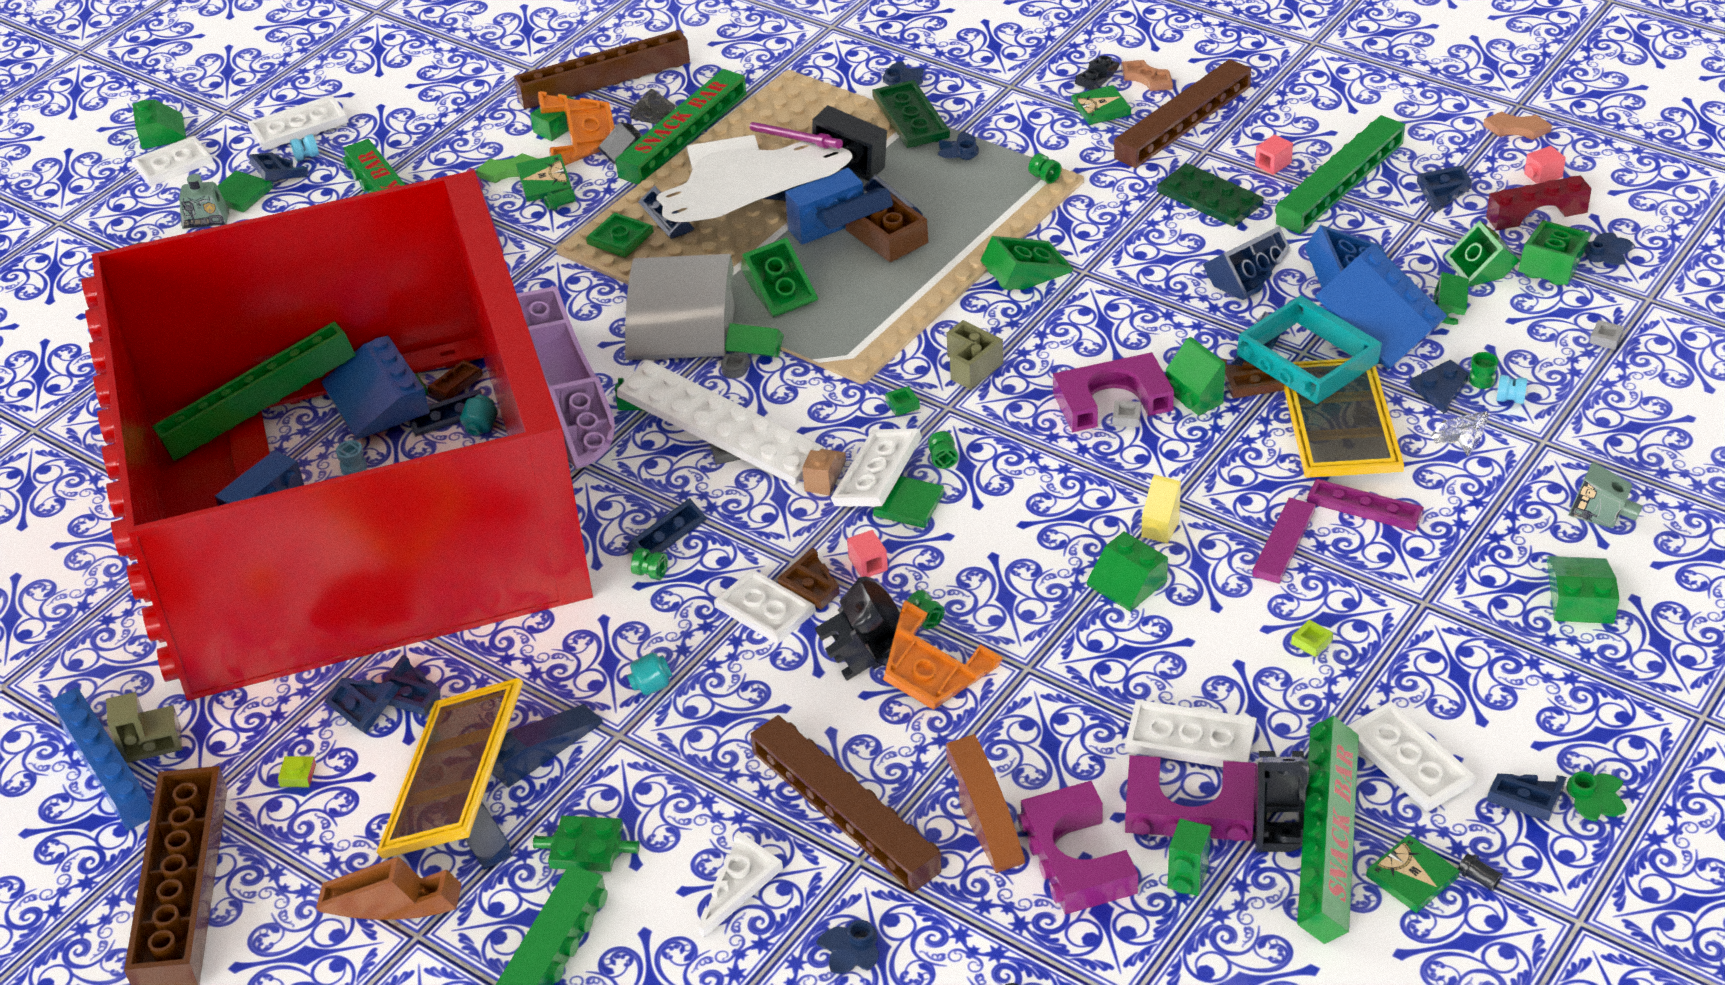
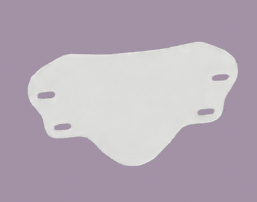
[657,141,852,222]

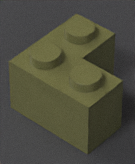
[946,320,1003,390]
[106,692,183,763]

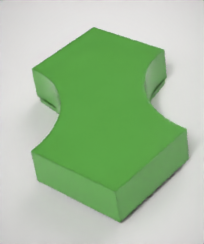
[476,153,538,183]

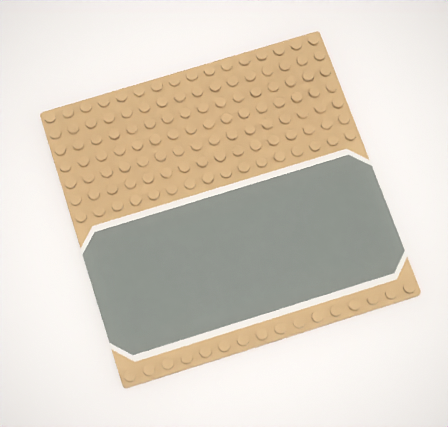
[556,70,1084,384]

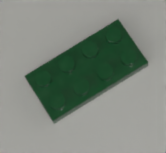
[872,80,950,148]
[1157,163,1264,227]

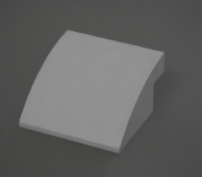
[625,254,735,360]

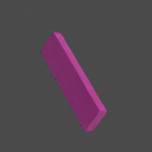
[1307,479,1424,532]
[1252,497,1316,584]

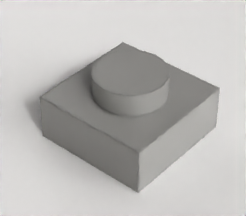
[1589,320,1624,350]
[1112,400,1141,427]

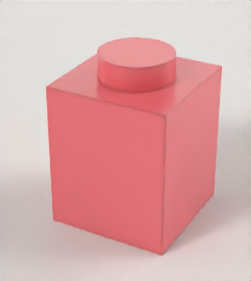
[1255,134,1293,175]
[1524,146,1566,184]
[847,530,888,577]

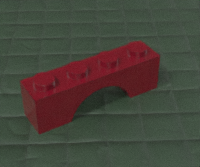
[1486,175,1592,231]

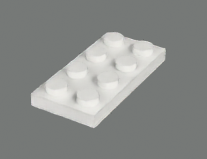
[248,95,349,151]
[831,429,922,507]
[1125,699,1257,767]
[1347,701,1476,812]

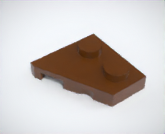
[1221,359,1284,399]
[777,548,840,610]

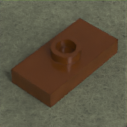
[427,360,483,401]

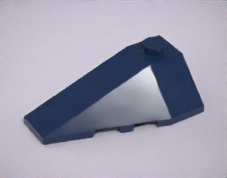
[1202,226,1290,300]
[471,704,603,788]

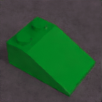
[1518,220,1592,285]
[980,236,1074,290]
[741,237,818,318]
[1547,556,1619,624]

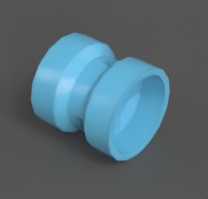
[290,134,319,162]
[1496,375,1527,404]
[336,440,367,475]

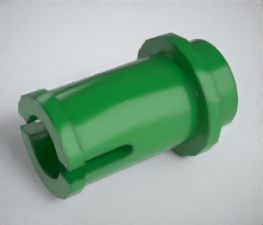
[544,188,576,211]

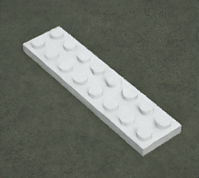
[617,359,824,486]

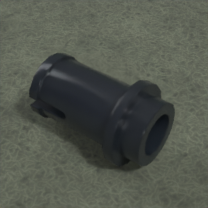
[1458,853,1503,892]

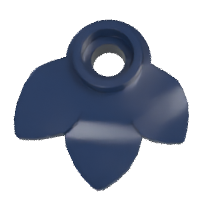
[883,61,924,86]
[938,131,979,160]
[1584,232,1635,265]
[816,920,879,974]

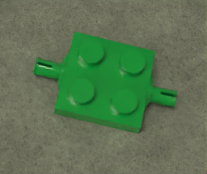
[533,815,640,872]

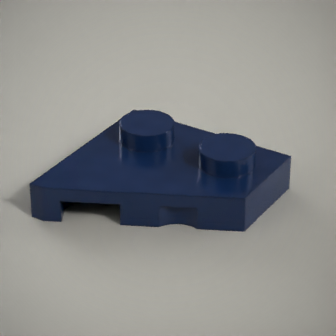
[1409,359,1469,414]
[381,655,441,716]

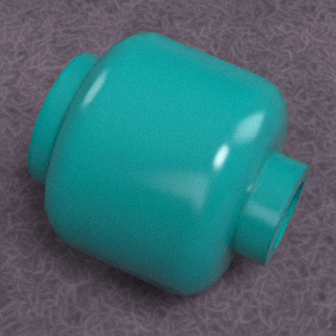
[460,395,498,436]
[627,652,673,696]

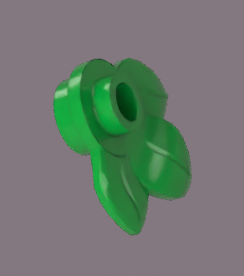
[1566,771,1627,821]

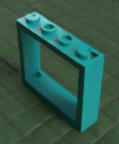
[1236,295,1382,404]

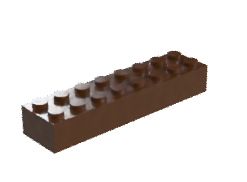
[124,766,228,985]

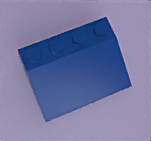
[1305,225,1386,289]
[1315,244,1447,370]
[321,335,430,440]

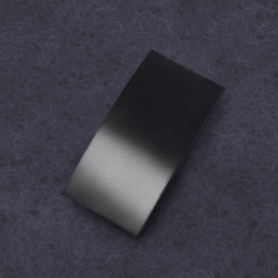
[1075,55,1120,90]

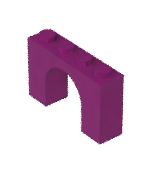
[1053,352,1174,433]
[1125,755,1255,841]
[1017,781,1138,915]

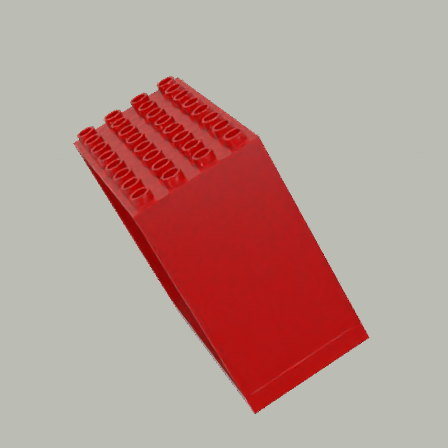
[81,170,593,701]

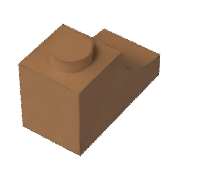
[802,449,846,496]

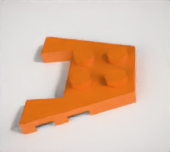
[538,91,615,166]
[883,600,1003,710]

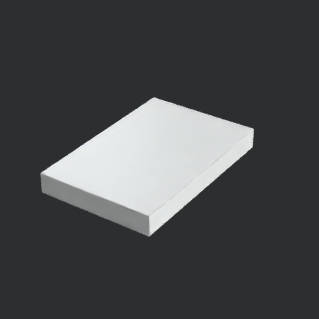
[687,135,759,170]
[131,136,213,187]
[714,569,816,644]

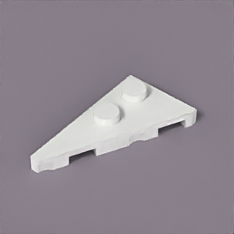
[698,831,783,938]

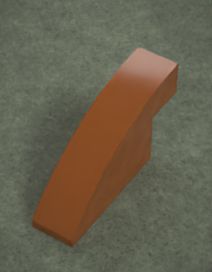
[946,734,1025,873]
[316,857,462,920]

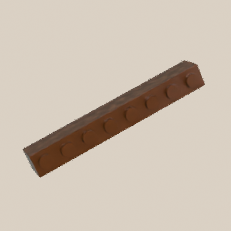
[514,30,690,109]
[1114,59,1251,169]
[750,715,941,893]

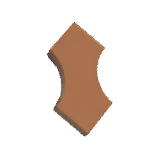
[1121,60,1173,91]
[1483,111,1552,140]

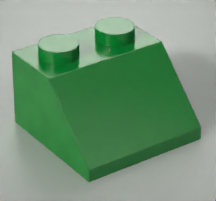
[132,99,186,149]
[1444,220,1520,287]
[1165,337,1226,416]
[1087,531,1168,612]

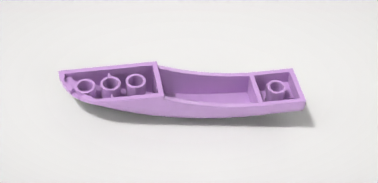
[517,286,615,469]

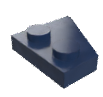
[249,152,308,182]
[1416,165,1472,213]
[324,678,400,734]
[1487,773,1567,821]

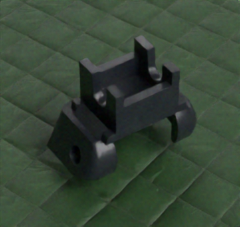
[815,576,900,681]
[1254,751,1310,853]

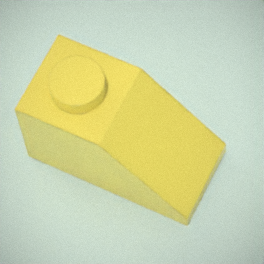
[1141,474,1181,544]

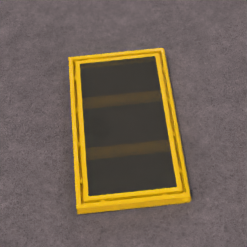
[1284,358,1404,478]
[376,678,523,859]

